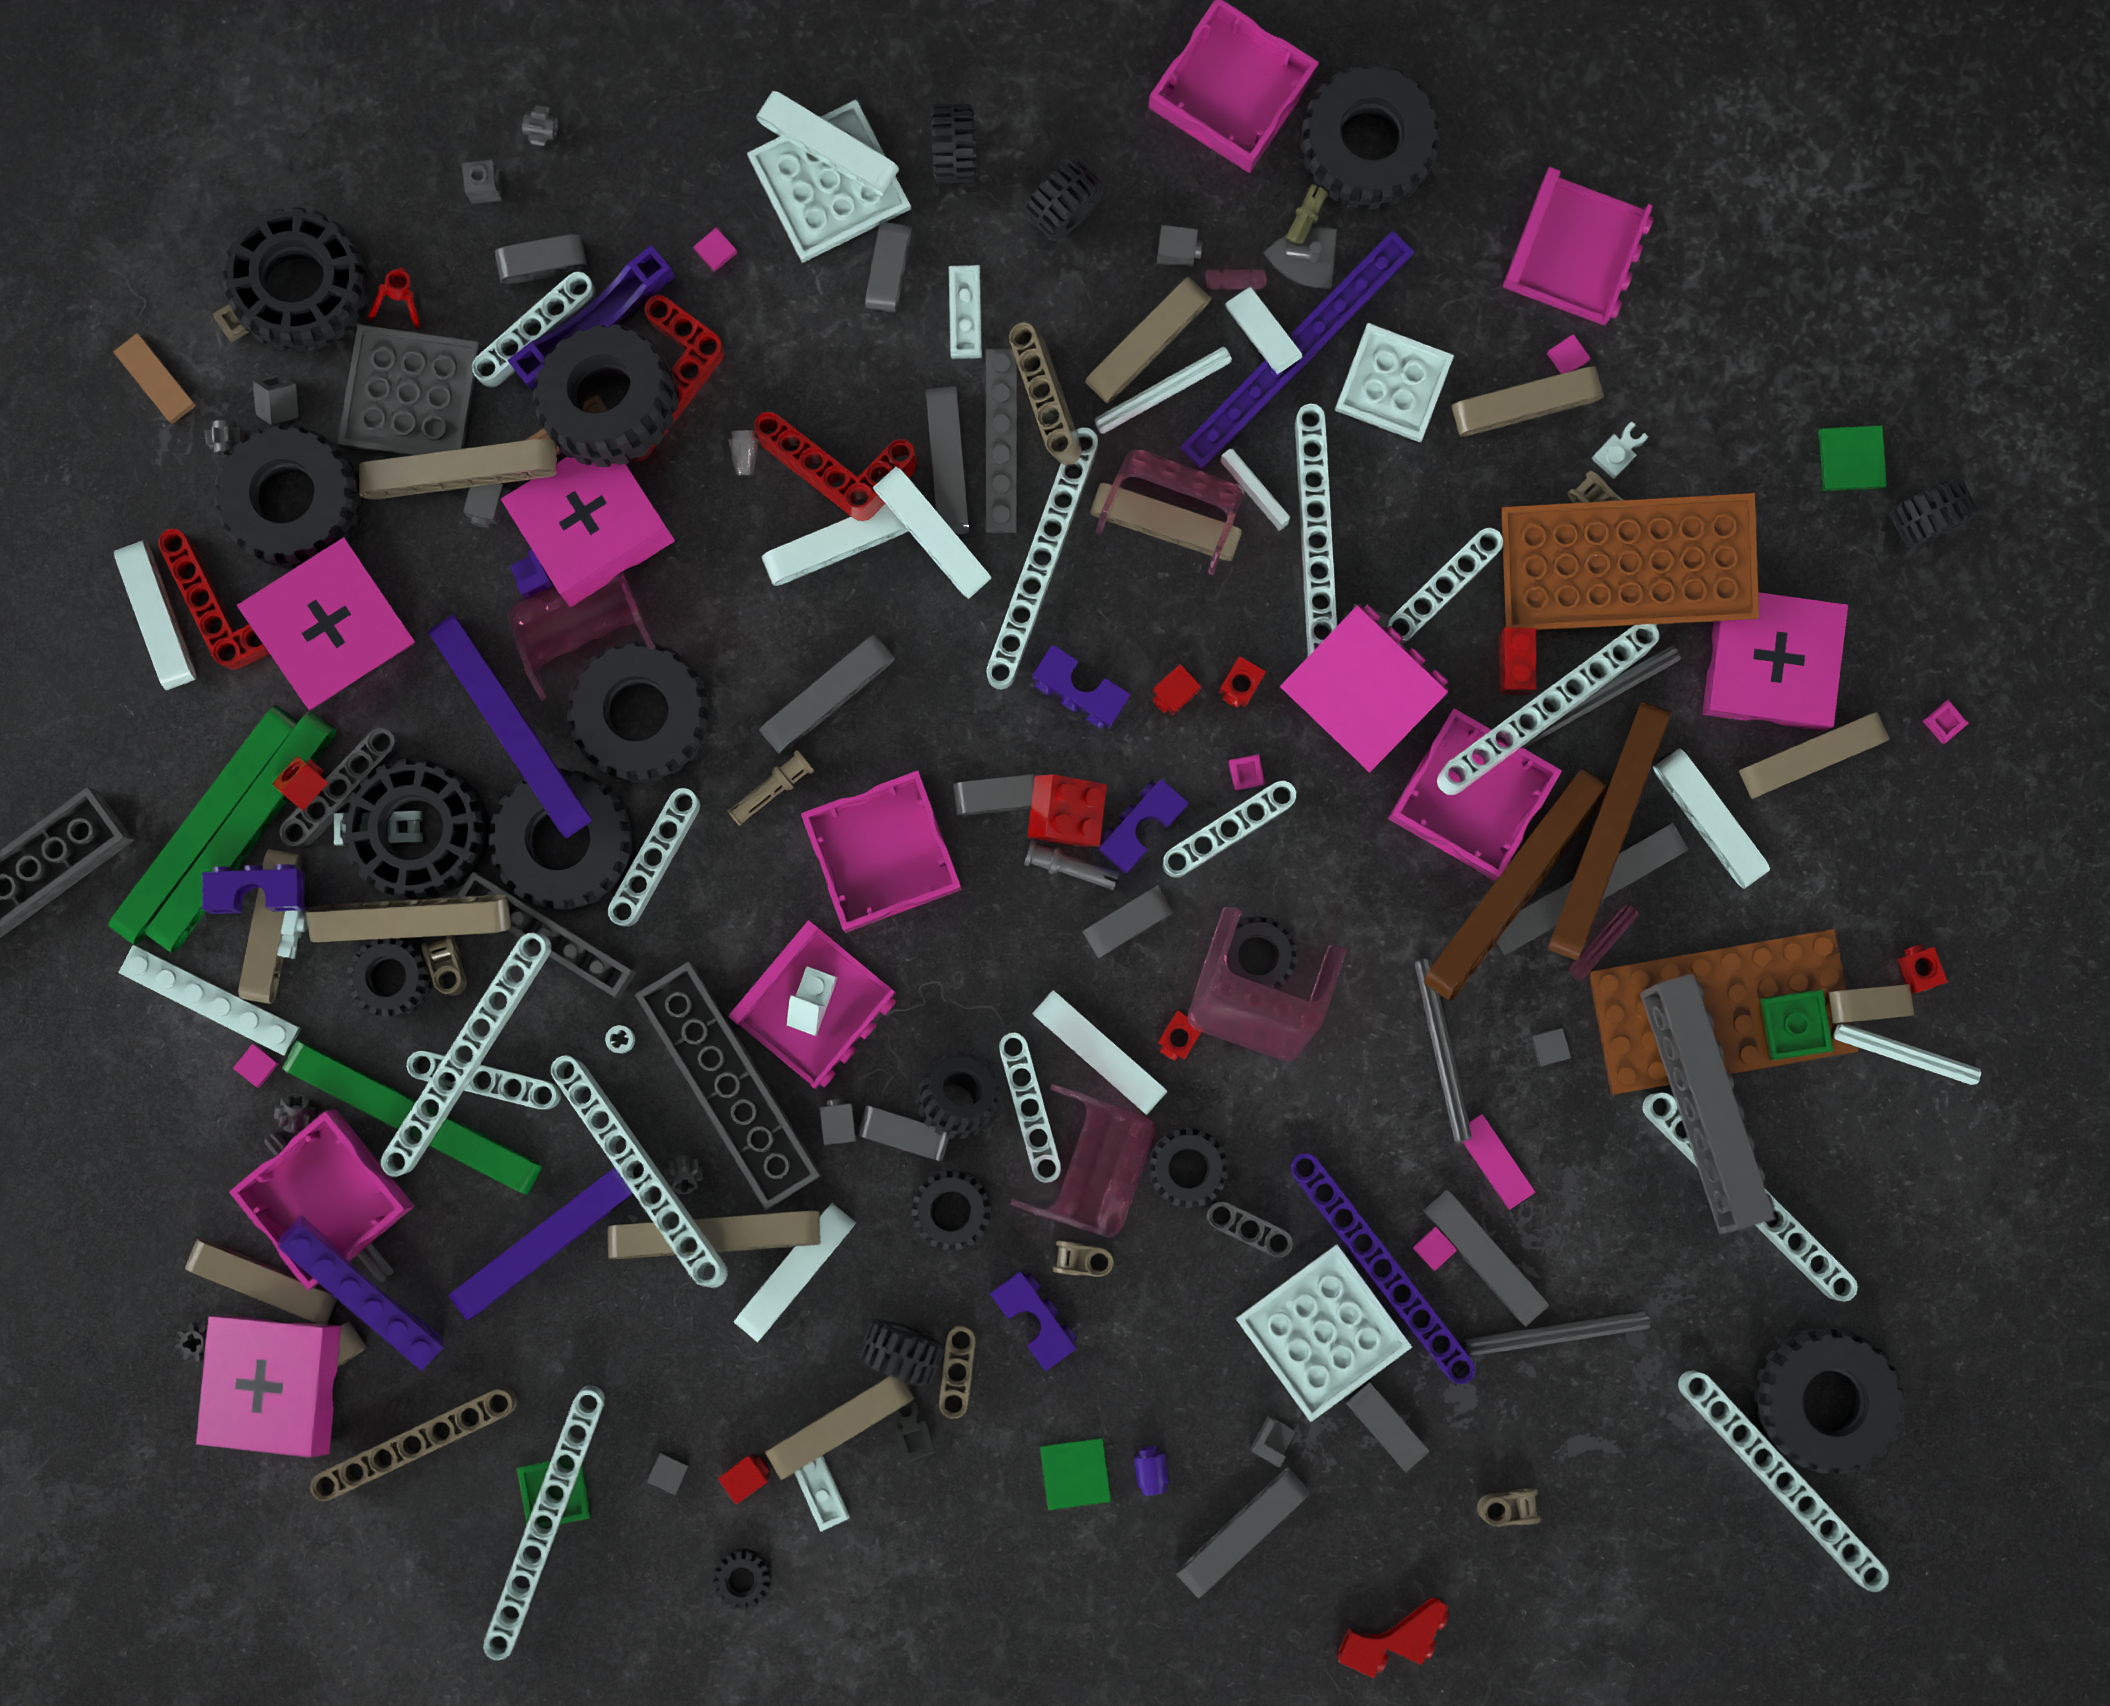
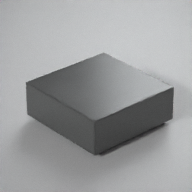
[1531,1028,1571,1067]
[647,1452,689,1495]

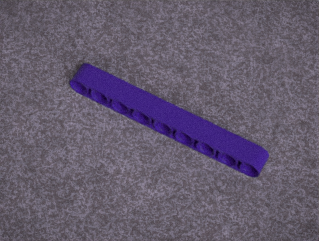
[428,614,593,839]
[1289,1153,1475,1384]

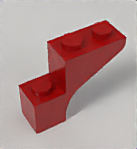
[1336,1598,1449,1678]

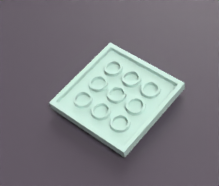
[747,100,911,263]
[1235,1244,1412,1422]

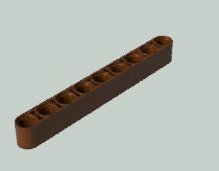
[1548,701,1672,961]
[1424,768,1610,1001]

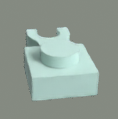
[1591,421,1648,479]
[277,907,307,959]

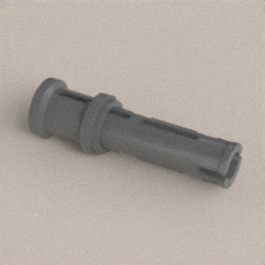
[1024,838,1119,891]

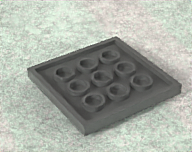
[337,325,481,456]

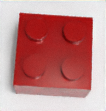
[1027,774,1107,847]

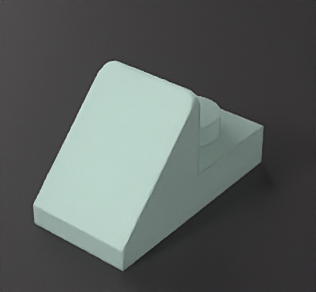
[787,967,838,1036]

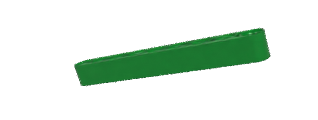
[108,705,299,945]
[145,711,337,953]
[282,1040,542,1195]

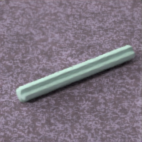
[1095,347,1232,434]
[1834,1023,1981,1085]

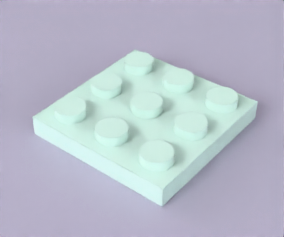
[1335,323,1454,442]

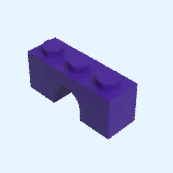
[1032,645,1131,729]
[1098,779,1189,875]
[202,864,305,914]
[990,1270,1077,1371]

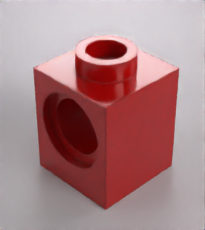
[1219,656,1266,708]
[1152,664,1201,716]
[272,756,328,811]
[1897,944,1948,993]
[1157,1011,1205,1061]
[718,1453,770,1504]

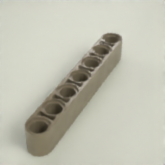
[359,439,557,499]
[305,895,511,942]
[607,1211,821,1259]
[310,1387,518,1501]

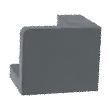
[253,374,298,425]
[1250,1415,1295,1468]

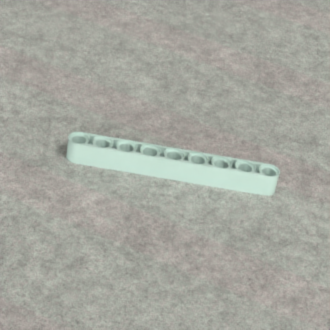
[1295,404,1337,656]
[987,427,1098,690]
[1437,624,1659,795]
[381,933,551,1176]
[551,1056,727,1288]
[1642,1093,1858,1301]
[1678,1370,1889,1592]
[483,1385,605,1660]

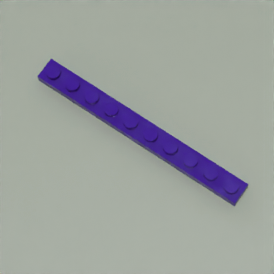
[1180,231,1414,470]

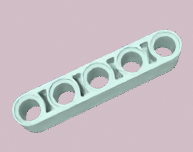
[756,91,899,195]
[472,272,596,388]
[873,467,991,599]
[761,504,908,586]
[1385,528,1503,644]
[114,540,197,690]
[1653,748,1770,889]
[1162,781,1296,877]
[608,788,700,927]
[1032,990,1167,1115]
[999,1033,1061,1183]
[407,1051,561,1109]
[734,1203,856,1342]

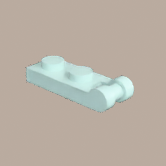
[334,811,423,846]

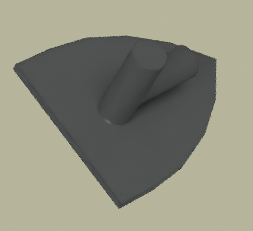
[1264,228,1337,289]

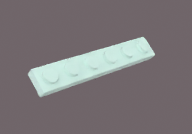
[118,945,301,1056]

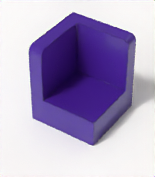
[510,549,554,600]

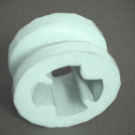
[605,1025,635,1054]

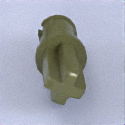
[1287,185,1328,245]

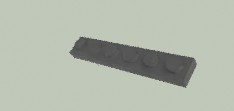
[986,349,1017,533]

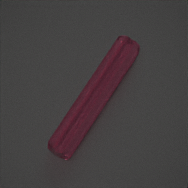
[1568,904,1639,981]

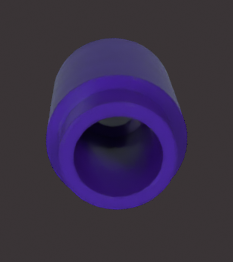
[1134,1446,1169,1495]

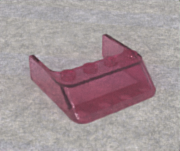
[1096,449,1245,575]
[508,571,656,701]
[1188,907,1347,1061]
[1010,1084,1155,1237]

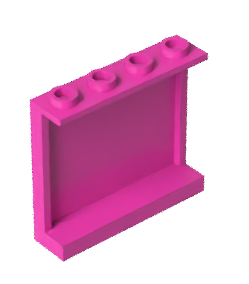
[1502,167,1654,326]
[1280,604,1449,773]
[728,920,896,1089]

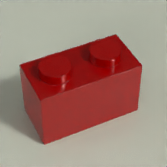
[1499,628,1536,695]

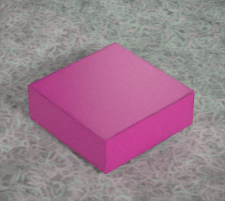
[693,228,737,272]
[1547,334,1591,374]
[1923,700,1969,744]
[1228,754,1265,791]
[233,1044,279,1088]
[1412,1227,1457,1271]

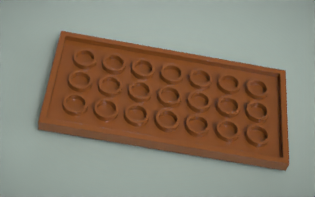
[1502,493,1759,630]
[1588,929,1859,1095]

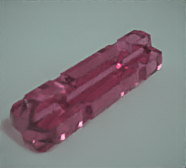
[1206,270,1266,289]

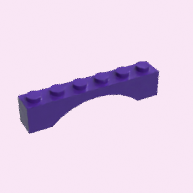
[507,245,675,392]
[278,1215,444,1371]

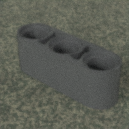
[865,221,911,313]
[495,234,587,284]
[953,774,1041,816]
[1082,885,1175,959]
[856,1105,950,1162]
[1206,1201,1293,1258]
[1346,1382,1430,1472]

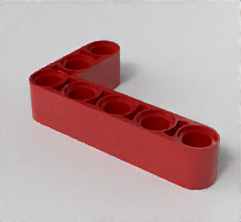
[630,295,724,462]
[754,412,917,521]
[158,529,270,670]

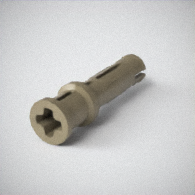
[727,750,814,826]

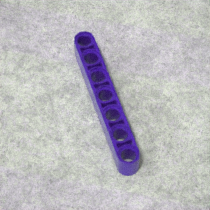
[448,1168,634,1321]

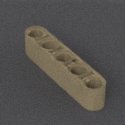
[1085,277,1211,404]
[1009,322,1082,465]
[1451,366,1604,436]
[1090,483,1242,561]
[1739,712,1890,799]
[239,849,302,1004]
[185,1238,338,1324]
[765,1376,914,1480]

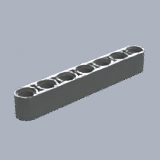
[1497,823,1689,955]

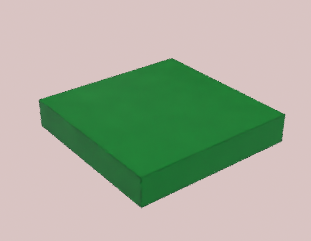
[1819,426,1887,491]
[1759,989,1833,1061]
[1040,1437,1111,1510]
[517,1456,591,1528]

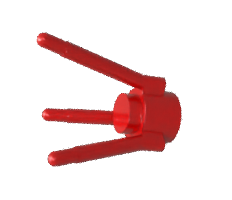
[367,267,420,329]

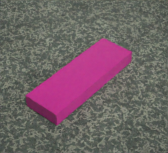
[1463,1114,1535,1210]

